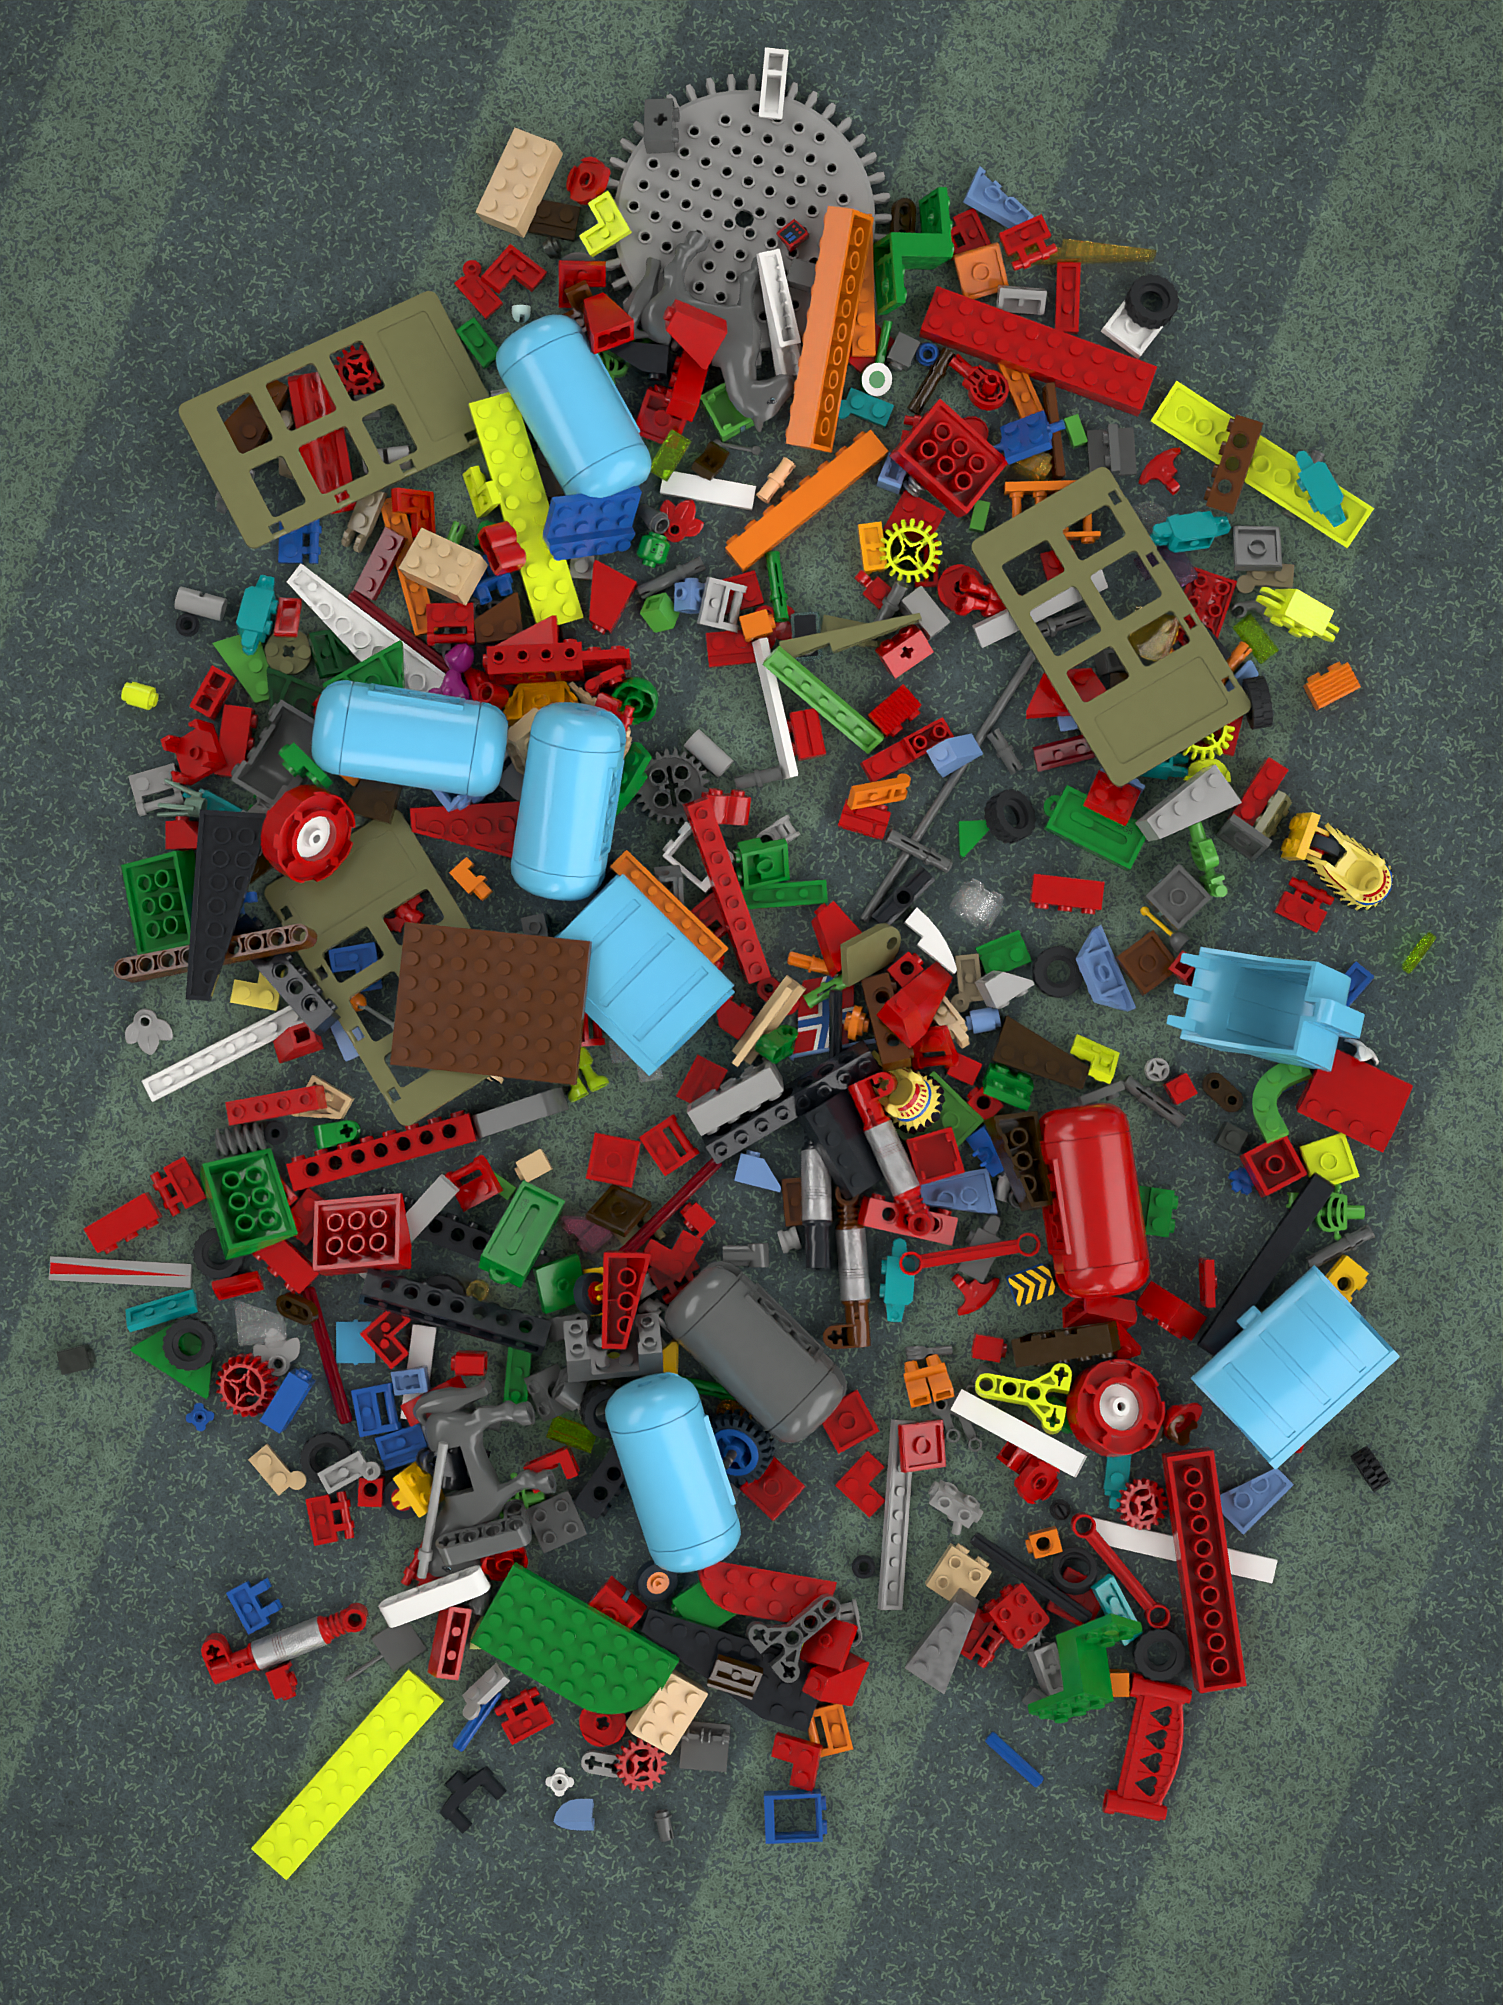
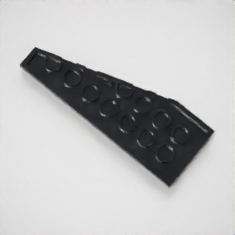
[641,1607,818,1732]

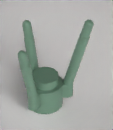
[157,778,208,818]

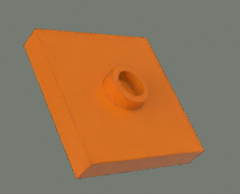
[953,242,1009,299]

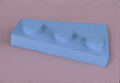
[963,166,1033,228]
[920,1168,997,1215]
[1220,1468,1294,1534]

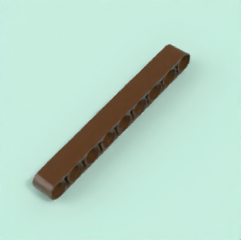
[113,924,317,983]

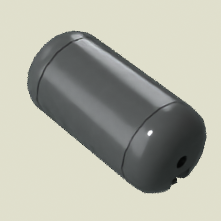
[664,1261,847,1444]

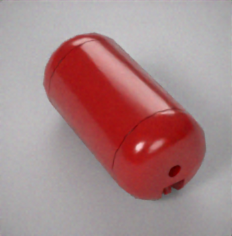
[1039,1103,1150,1298]

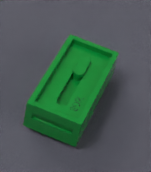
[1043,785,1146,871]
[478,1180,565,1288]

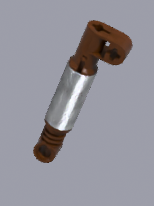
[823,1187,871,1349]

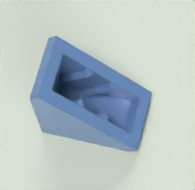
[877,452,907,494]
[391,1365,431,1395]

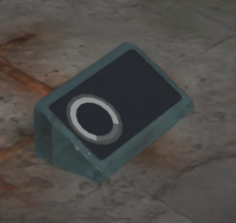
[791,612,823,662]

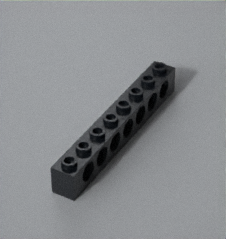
[701,1040,880,1164]
[371,1187,551,1283]
[358,1268,551,1356]

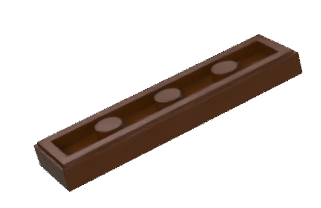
[1042,382,1066,481]

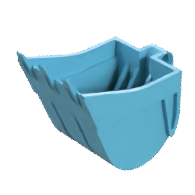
[1166,947,1365,1072]

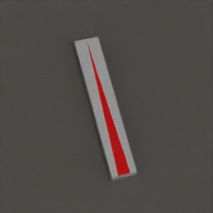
[49,1256,193,1288]

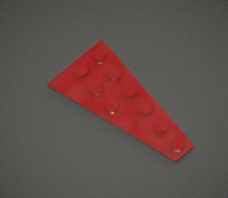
[410,800,520,858]

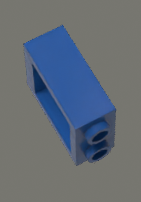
[260,1368,316,1433]
[764,1789,827,1844]

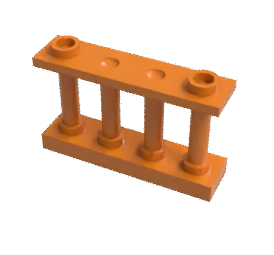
[1004,480,1101,544]

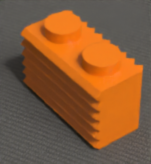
[1303,661,1361,711]

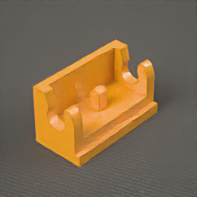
[858,522,888,574]

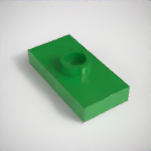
[455,317,498,369]

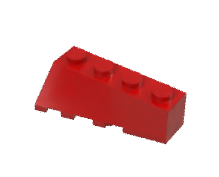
[602,1250,652,1349]

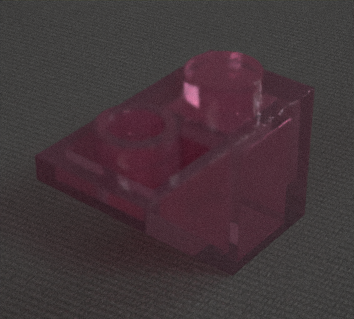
[561,1215,614,1254]

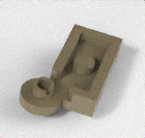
[1236,564,1294,594]
[951,954,983,1012]

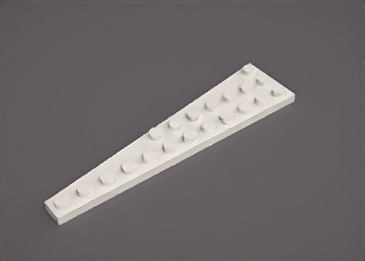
[287,564,512,761]

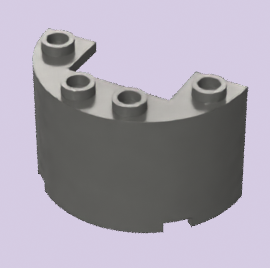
[231,700,315,806]

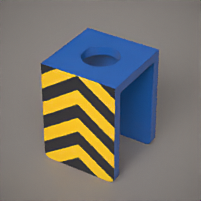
[1006,1262,1057,1306]

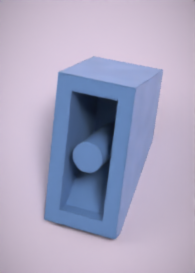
[926,733,983,777]
[734,1150,781,1192]

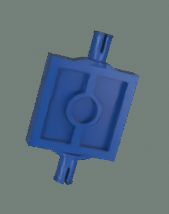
[993,410,1066,465]

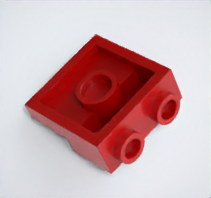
[636,384,688,449]

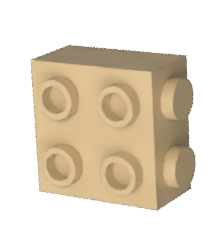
[506,708,539,774]
[925,1543,992,1601]

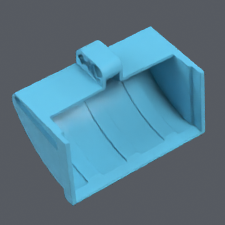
[555,874,735,1076]
[1191,1265,1400,1470]

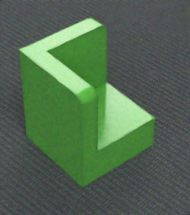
[640,592,680,633]

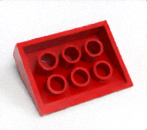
[889,399,1008,518]
[1296,1048,1413,1153]
[312,1193,412,1276]

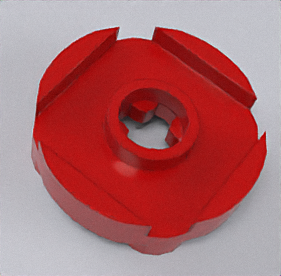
[566,157,611,205]
[937,564,984,612]
[1014,1457,1060,1504]
[579,1709,626,1747]

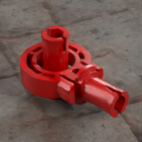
[949,354,1009,411]

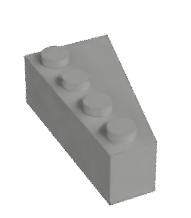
[1135,764,1242,842]
[687,1057,784,1136]

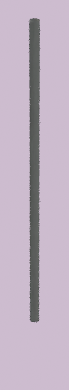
[860,649,1036,923]

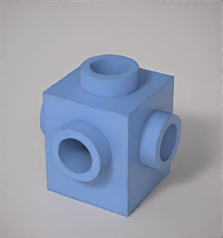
[674,578,705,614]

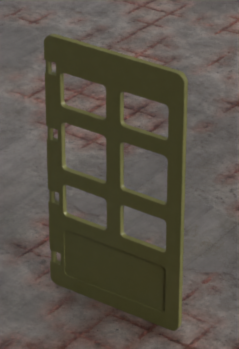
[179,291,490,549]
[971,467,1251,787]
[264,810,490,1126]

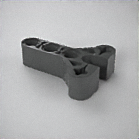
[746,1593,840,1683]

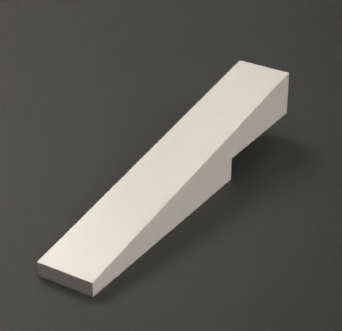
[756,249,801,394]
[951,1389,1087,1477]

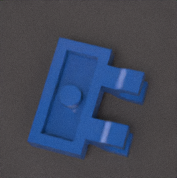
[226,1578,283,1635]

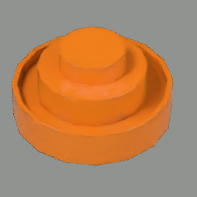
[844,1005,870,1041]

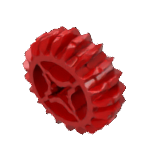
[215,1353,279,1417]

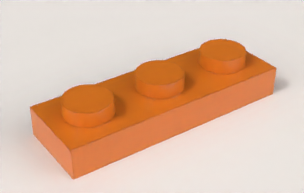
[997,363,1043,419]

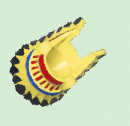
[1303,823,1394,912]
[858,1049,945,1135]

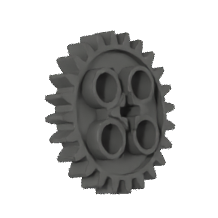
[636,749,710,825]

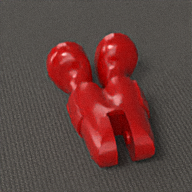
[955,572,1022,618]

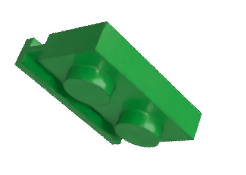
[975,930,1032,975]

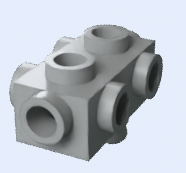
[928,1479,983,1535]

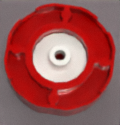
[261,784,356,883]
[1066,1359,1165,1457]

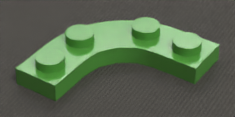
[1252,1063,1312,1144]

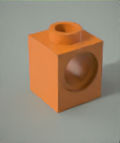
[739,609,776,642]
[1025,1526,1063,1559]
[1109,1669,1129,1697]

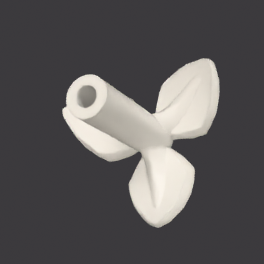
[1344,1039,1379,1066]

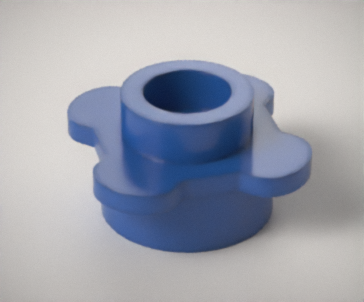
[186,1403,214,1431]

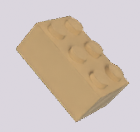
[399,528,488,606]
[625,1669,708,1755]

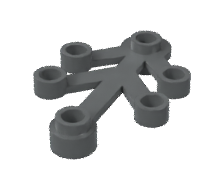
[929,1384,1007,1452]

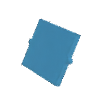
[336,1319,376,1365]

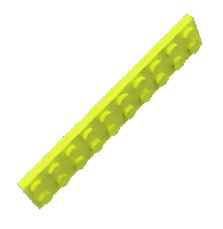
[1151,381,1374,548]
[468,392,584,625]
[251,1669,444,1880]

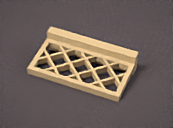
[732,975,806,1067]

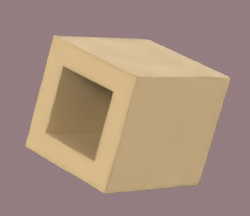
[514,1148,553,1183]

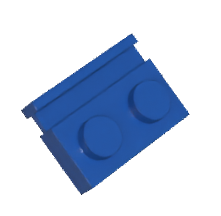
[375,1423,428,1471]

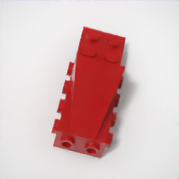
[483,615,632,685]

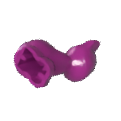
[428,644,474,700]

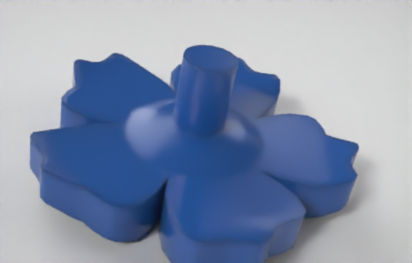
[1228,1167,1254,1195]

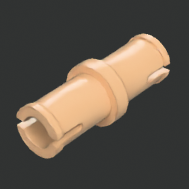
[756,457,796,504]

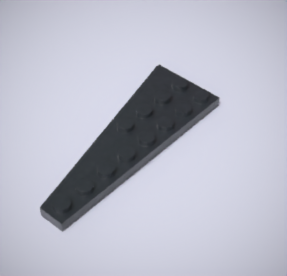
[186,809,266,1001]

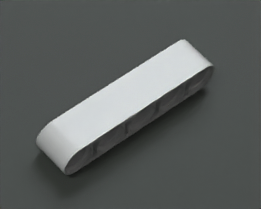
[378,1565,491,1628]

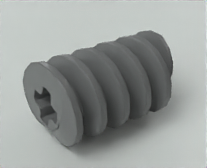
[215,1122,267,1157]

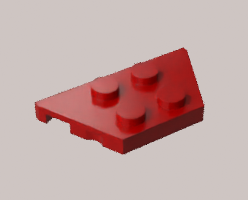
[1026,668,1107,719]

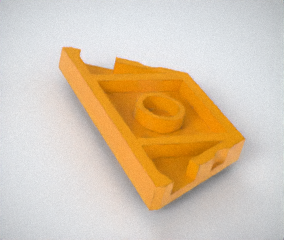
[503,681,578,726]

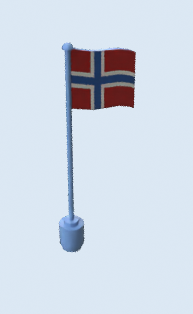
[789,973,1001,1061]

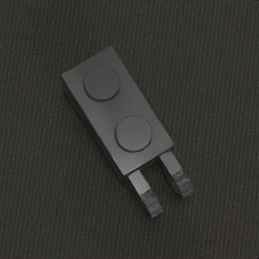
[956,1215,1001,1282]

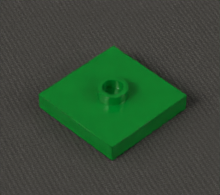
[533,1254,583,1314]

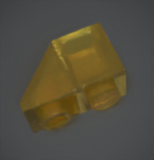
[1012,452,1053,481]

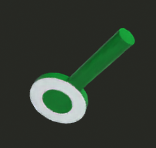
[860,320,893,396]

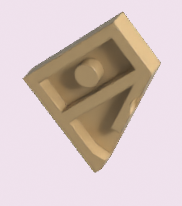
[292,1075,355,1119]

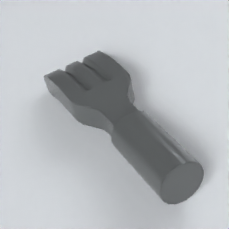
[905,1345,953,1362]

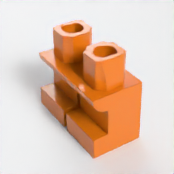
[449,857,493,901]
[903,1354,955,1408]

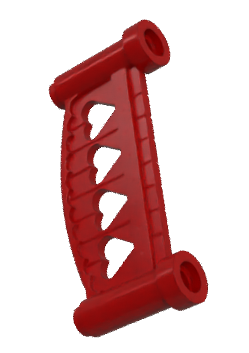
[1102,1672,1192,1821]

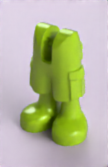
[568,1046,609,1103]

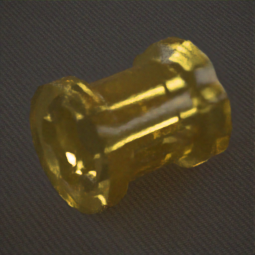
[467,1279,490,1301]

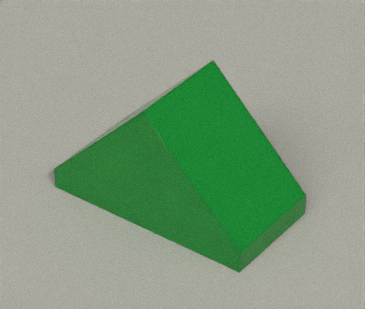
[957,820,990,859]

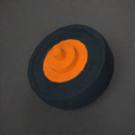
[635,1560,678,1602]

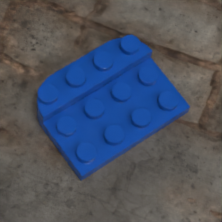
[543,486,642,561]

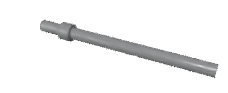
[417,1441,448,1579]

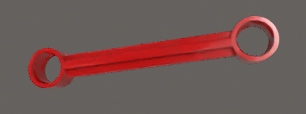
[899,1232,1041,1275]
[1070,1512,1170,1628]

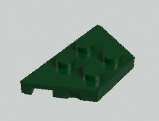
[266,667,324,720]

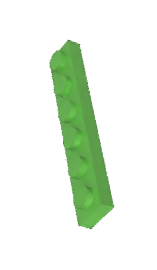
[762,646,885,754]

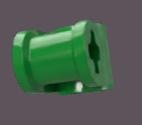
[755,1025,798,1064]
[313,1120,361,1150]

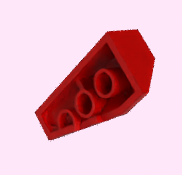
[876,961,953,1049]

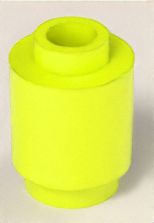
[121,682,159,710]

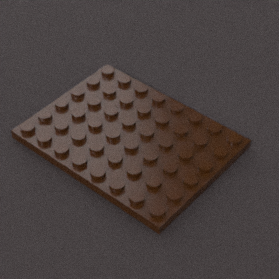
[390,922,592,1085]

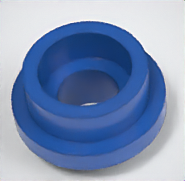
[916,342,939,366]

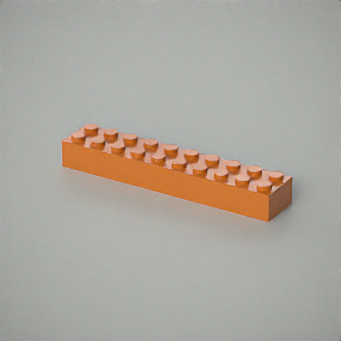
[785,206,874,453]

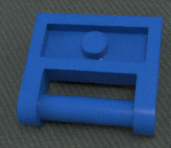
[351,1382,402,1437]

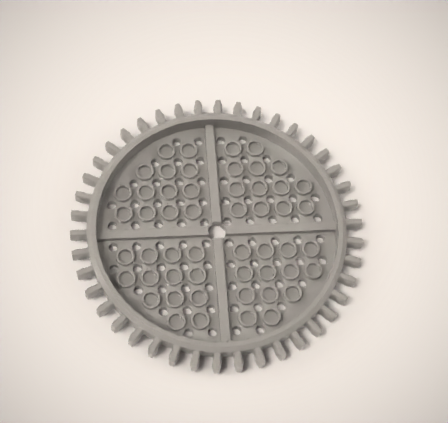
[597,74,892,369]

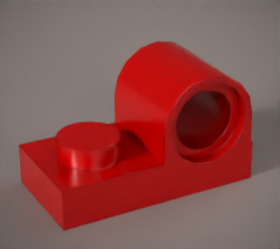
[464,668,509,710]

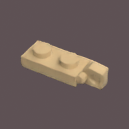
[932,995,970,1049]

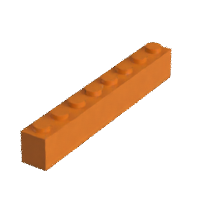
[725,430,889,573]

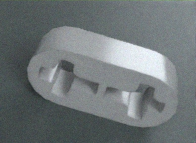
[581,1750,620,1778]

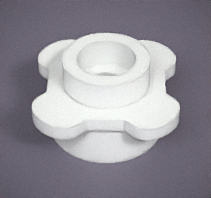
[545,1767,574,1796]

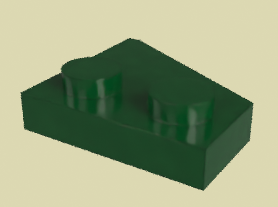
[307,629,360,679]

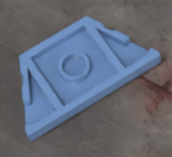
[1076,925,1136,1012]

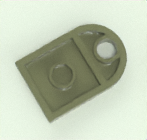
[840,923,901,987]

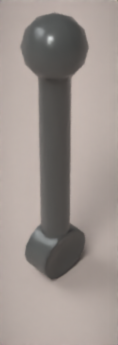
[713,439,761,455]

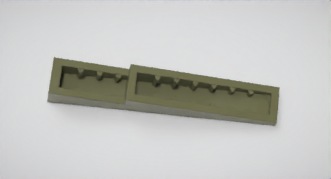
[779,613,922,659]

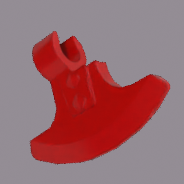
[1139,447,1181,495]
[951,1273,999,1316]

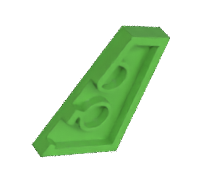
[212,635,269,704]

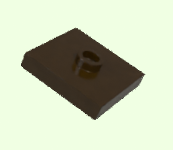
[585,1184,652,1238]

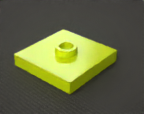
[1299,1133,1360,1185]

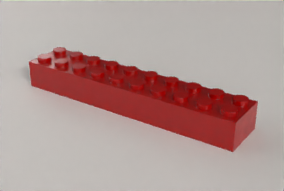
[919,286,1157,417]
[1161,1447,1247,1693]

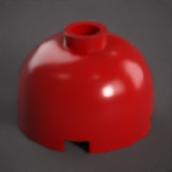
[480,1547,528,1581]

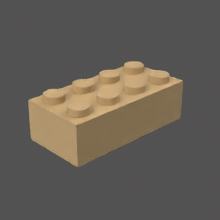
[476,128,563,238]

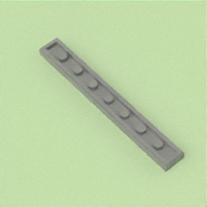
[877,1419,916,1610]

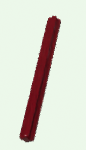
[347,590,464,678]
[618,1158,722,1252]
[302,1287,352,1424]

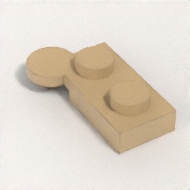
[248,1443,307,1496]

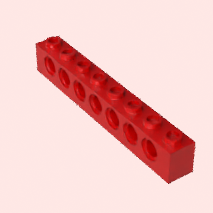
[683,797,771,984]
[286,1110,478,1191]

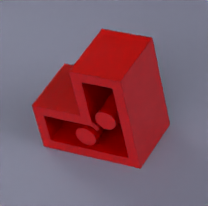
[1136,1281,1207,1341]
[360,1311,411,1369]

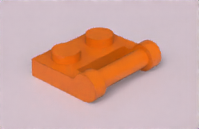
[808,1703,853,1757]

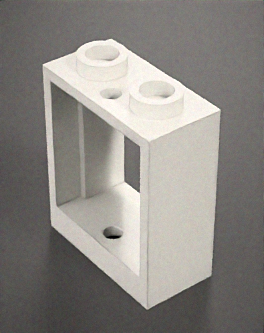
[662,822,734,894]

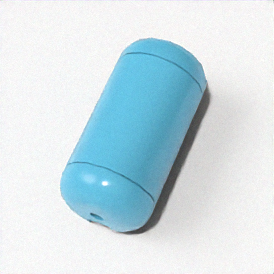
[496,314,651,498]
[311,680,508,797]
[511,702,626,901]
[605,1372,741,1573]

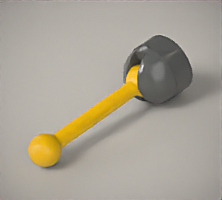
[1140,906,1190,952]

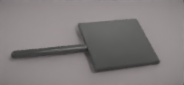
[344,1622,427,1682]

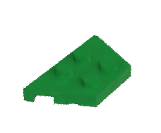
[322,640,405,688]
[130,1322,214,1399]

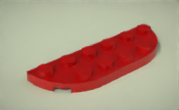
[698,1562,837,1622]

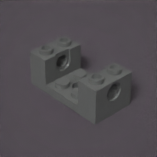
[563,1313,664,1382]

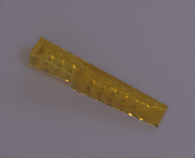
[1012,239,1156,266]

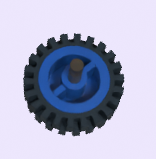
[710,1409,775,1485]

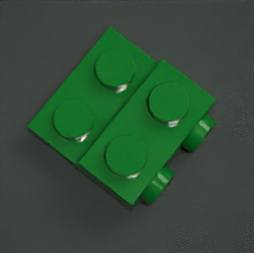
[278,742,333,789]
[733,837,790,890]
[983,1063,1034,1111]
[1139,1186,1178,1237]

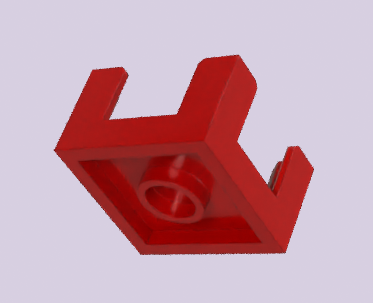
[160,719,226,786]
[523,1444,580,1494]

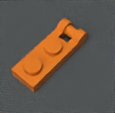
[847,774,911,810]

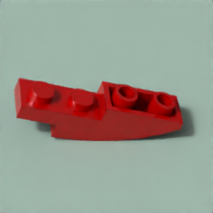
[860,717,954,783]

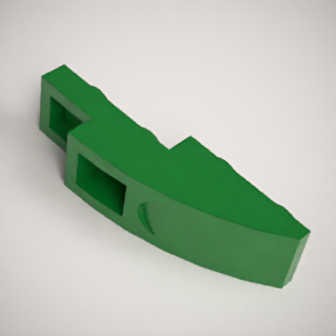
[616,742,652,816]

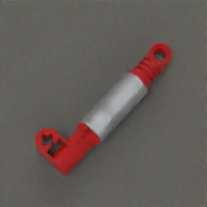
[848,1071,935,1237]
[201,1603,368,1685]

